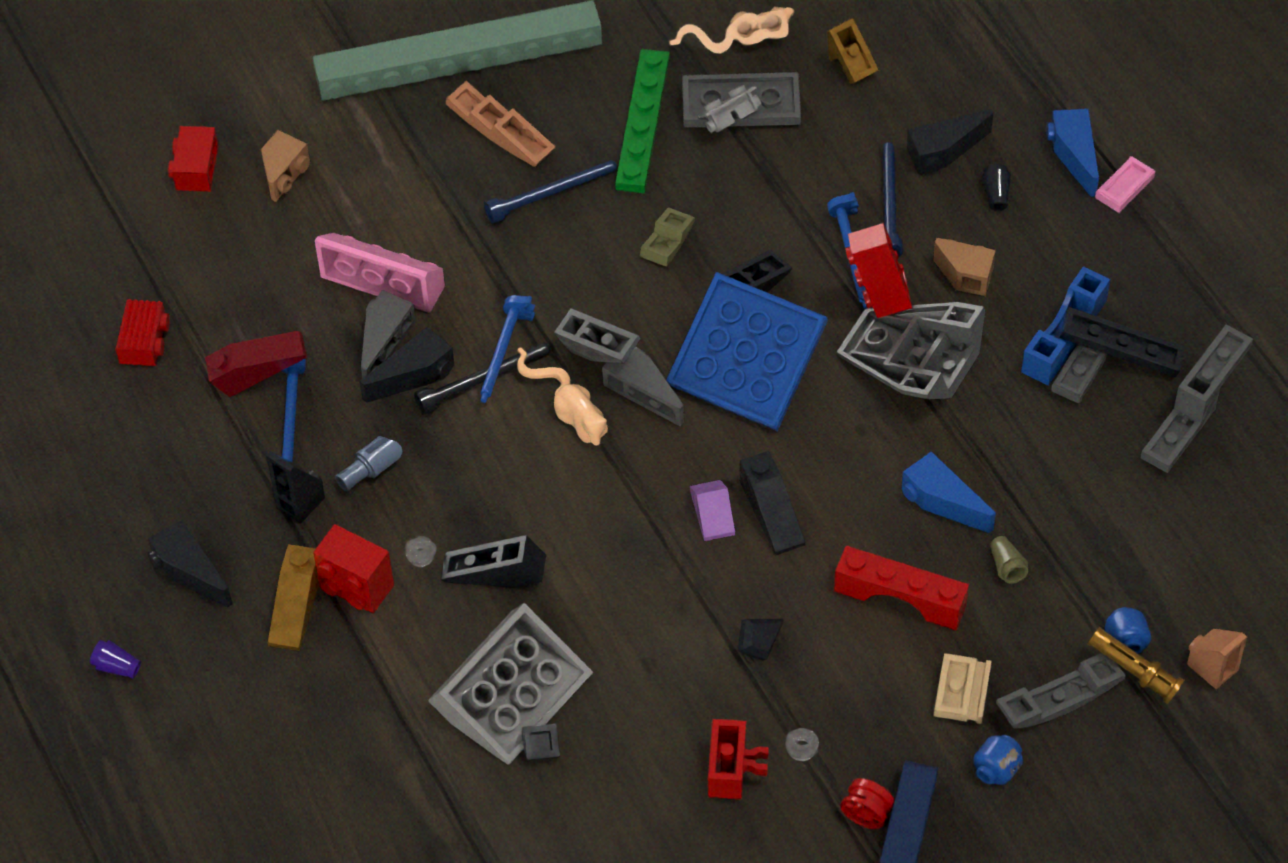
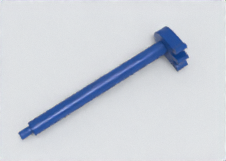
[827,192,869,310]
[480,295,535,403]
[282,359,306,462]

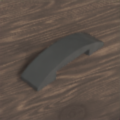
[996,653,1126,728]

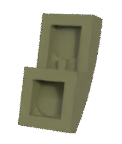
[640,207,695,267]

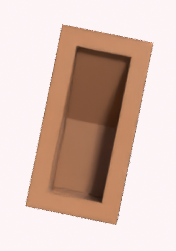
[1187,629,1247,689]

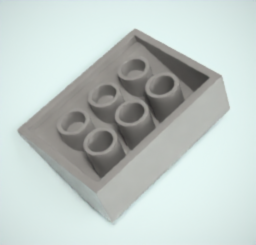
[428,603,593,765]

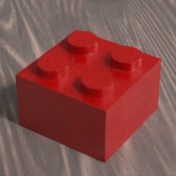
[313,524,394,614]

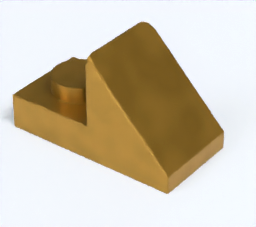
[827,18,879,84]

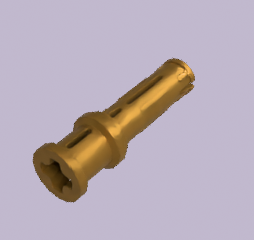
[1087,626,1184,704]

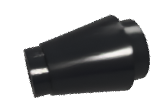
[981,164,1011,211]

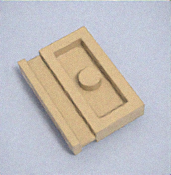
[934,653,992,724]

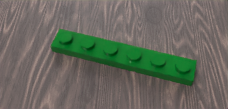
[615,49,670,193]

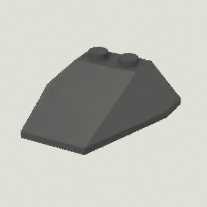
[837,302,985,399]

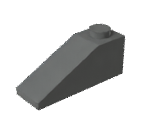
[361,290,416,378]
[554,308,641,363]
[602,347,684,427]

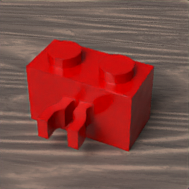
[708,719,769,799]

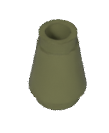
[990,536,1028,584]

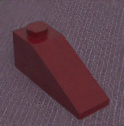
[205,331,307,397]

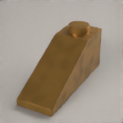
[268,544,319,651]

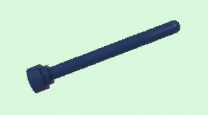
[883,142,903,257]
[484,160,617,224]

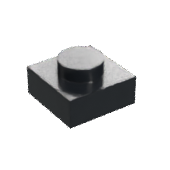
[521,723,560,762]

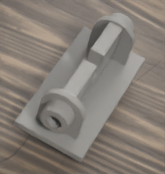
[698,85,761,133]

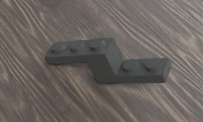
[1141,325,1253,473]

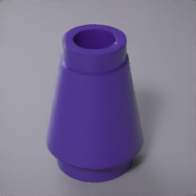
[90,640,141,679]

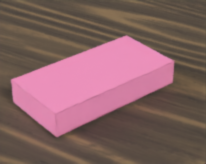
[1095,156,1155,213]

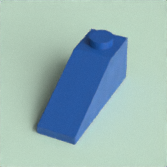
[1046,109,1099,197]
[901,452,996,533]

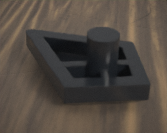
[738,618,784,661]

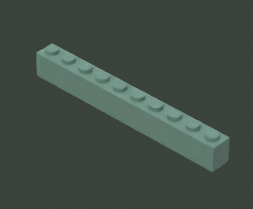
[312,0,602,101]

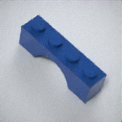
[1021,266,1110,386]

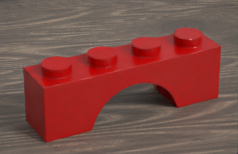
[834,545,969,631]

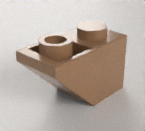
[261,130,310,202]
[933,238,996,296]

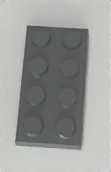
[682,72,801,128]

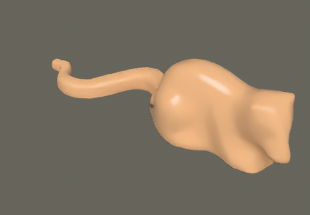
[670,7,794,53]
[517,347,608,446]

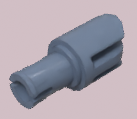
[335,436,403,492]

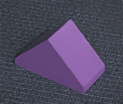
[690,480,735,541]

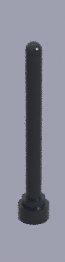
[414,343,551,415]

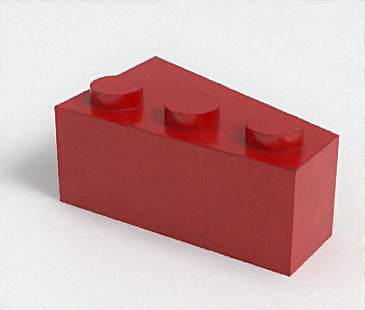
[845,223,912,319]

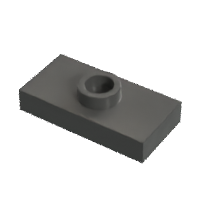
[1051,344,1107,403]

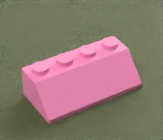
[315,233,445,313]

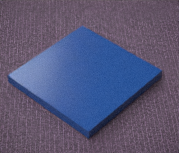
[666,272,829,431]

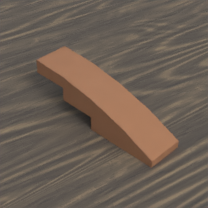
[445,81,555,167]

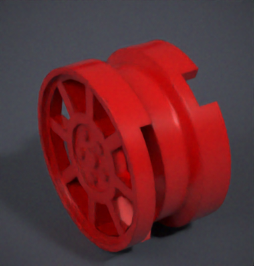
[840,778,895,829]

